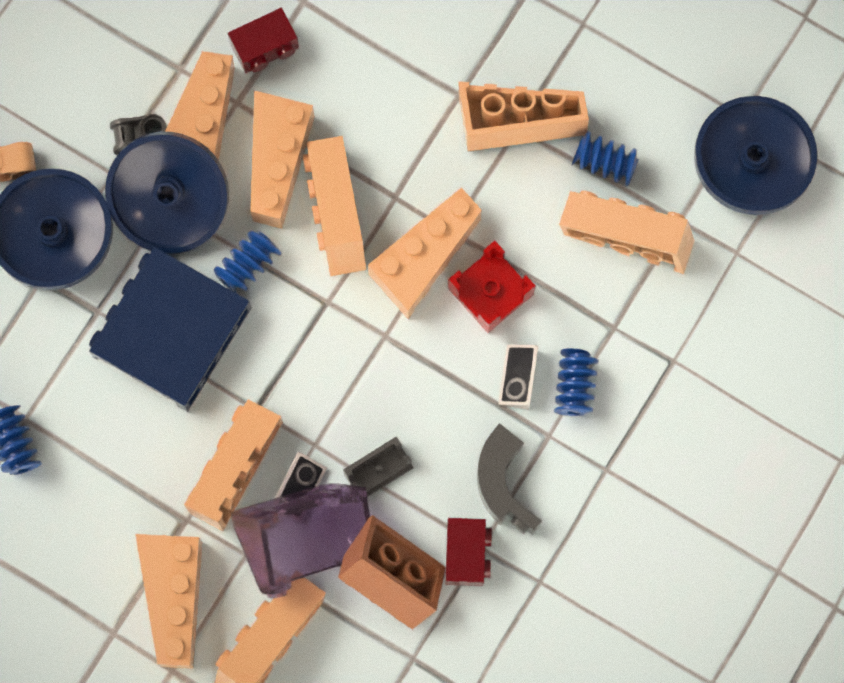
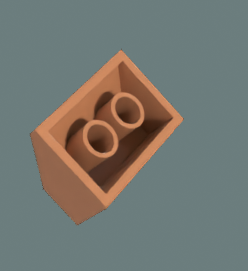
[338,515,446,630]

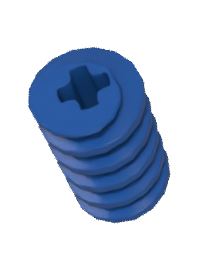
[571,131,639,187]
[213,231,282,294]
[554,348,599,416]
[0,405,42,475]

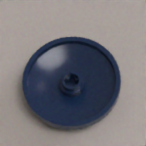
[694,96,818,215]
[105,131,229,254]
[0,169,113,290]

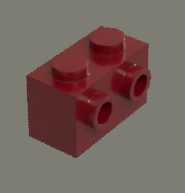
[227,7,299,74]
[445,518,492,586]

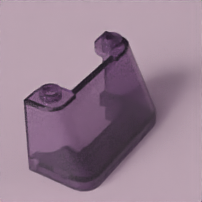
[231,483,370,598]

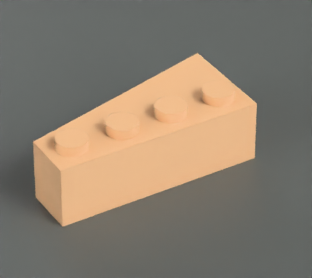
[458,81,589,152]
[250,90,315,229]
[368,187,482,319]
[559,191,695,274]
[184,399,283,531]
[135,534,203,669]

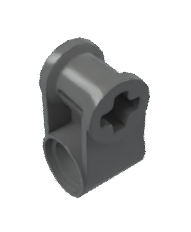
[110,114,167,155]

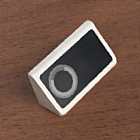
[498,344,538,410]
[270,452,327,524]

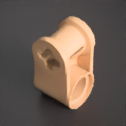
[0,142,37,182]

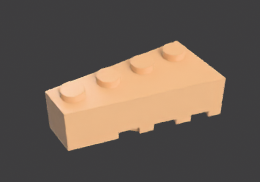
[165,51,235,160]
[302,136,366,276]
[215,571,326,683]

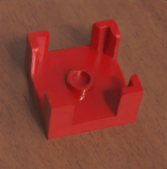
[448,240,536,333]

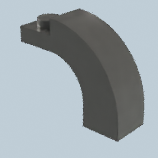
[477,423,542,535]

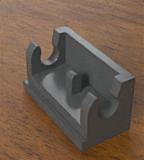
[343,436,414,501]

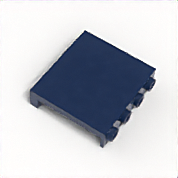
[89,247,252,412]

